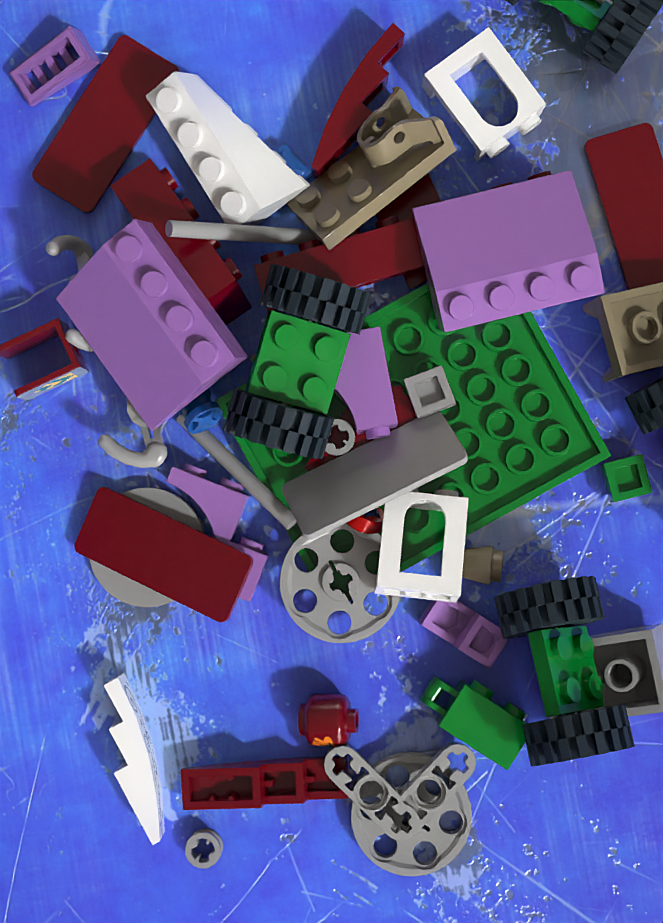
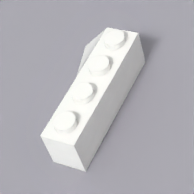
[146,71,310,226]

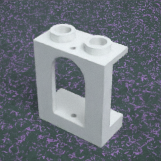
[422,27,546,161]
[374,488,469,603]

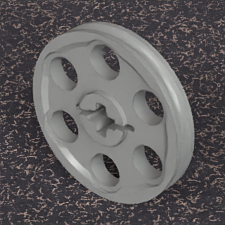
[280,523,401,643]
[351,752,472,876]

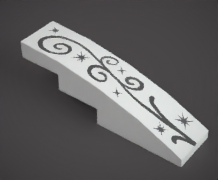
[104,673,165,845]

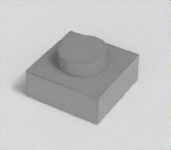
[403,365,456,419]

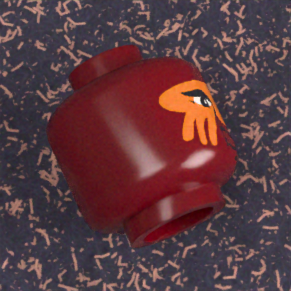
[298,693,359,747]

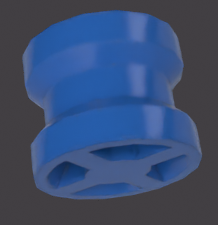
[177,388,223,434]

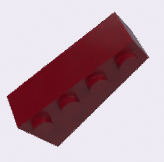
[110,158,252,325]

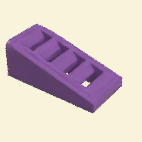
[9,26,101,107]

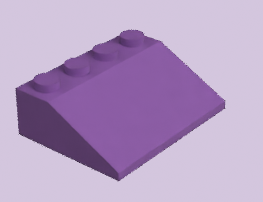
[411,170,605,332]
[56,219,248,431]

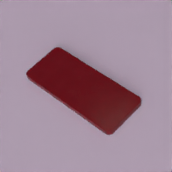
[32,35,179,214]
[584,123,663,290]
[74,487,253,622]

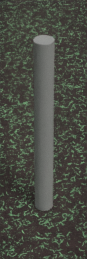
[165,220,316,245]
[176,415,297,530]

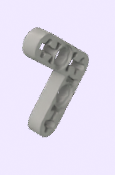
[324,742,476,841]

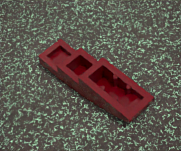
[312,23,405,179]
[180,755,349,810]

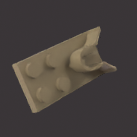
[286,86,456,250]
[582,282,663,383]

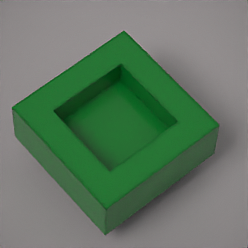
[601,454,652,503]

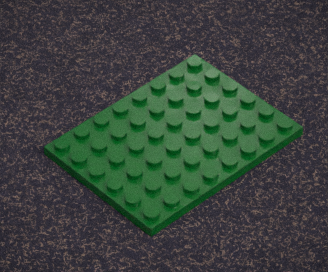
[215,283,611,601]

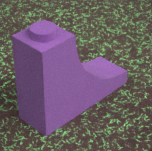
[334,327,398,440]

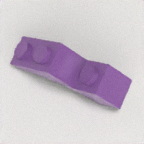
[166,463,269,602]

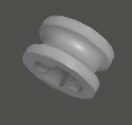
[325,419,355,456]
[185,829,223,869]

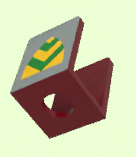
[0,318,90,401]

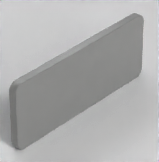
[281,411,468,539]

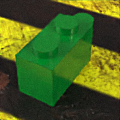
[419,675,528,771]

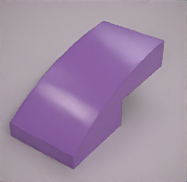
[417,600,509,669]

